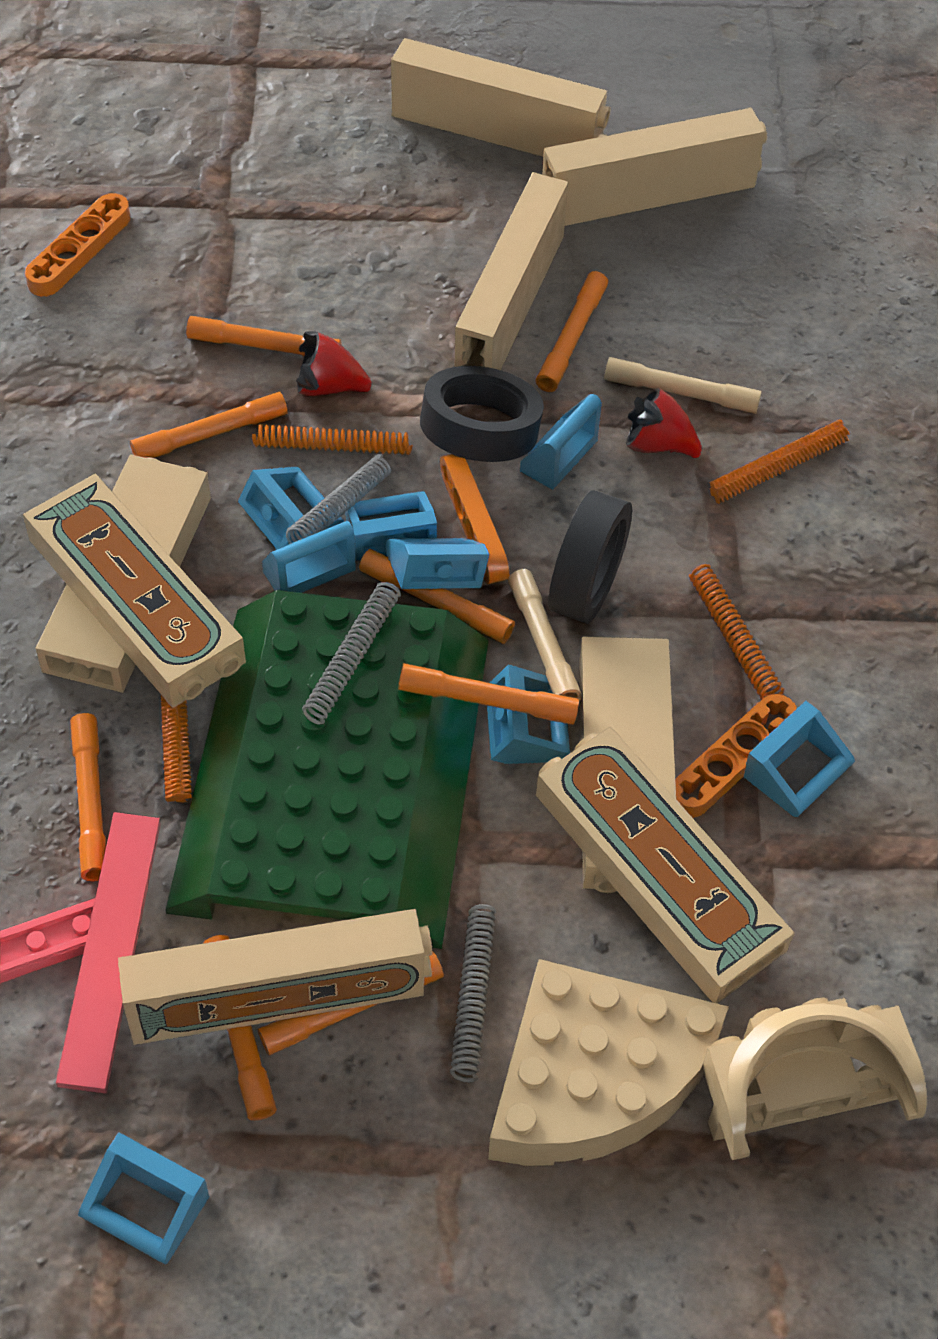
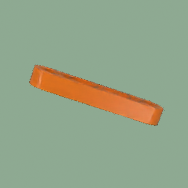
[25,193,130,297]
[440,454,510,584]
[675,694,797,818]

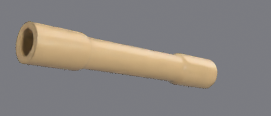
[604,357,762,414]
[508,569,582,701]

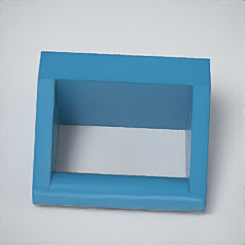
[520,394,602,490]
[238,467,344,549]
[344,491,437,561]
[262,521,356,593]
[385,538,490,589]
[487,664,570,764]
[743,701,855,817]
[78,1132,209,1264]

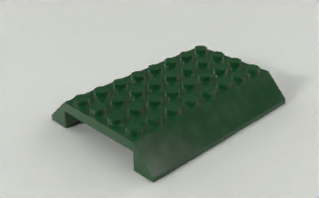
[165,590,489,949]

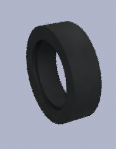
[420,366,544,462]
[548,490,633,624]

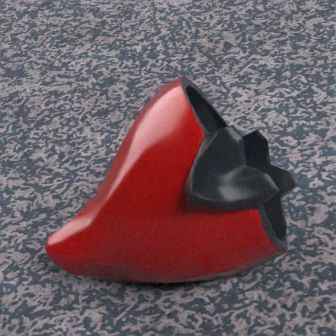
[296,331,372,397]
[626,388,702,458]

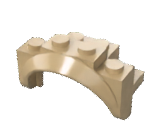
[702,998,927,1160]

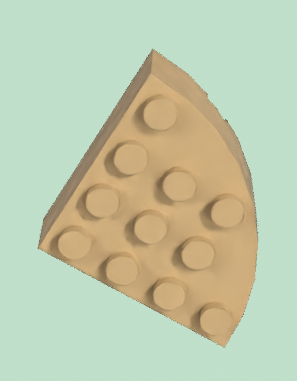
[488,959,729,1166]

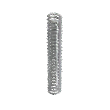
[286,454,391,544]
[302,582,401,724]
[450,904,496,1082]

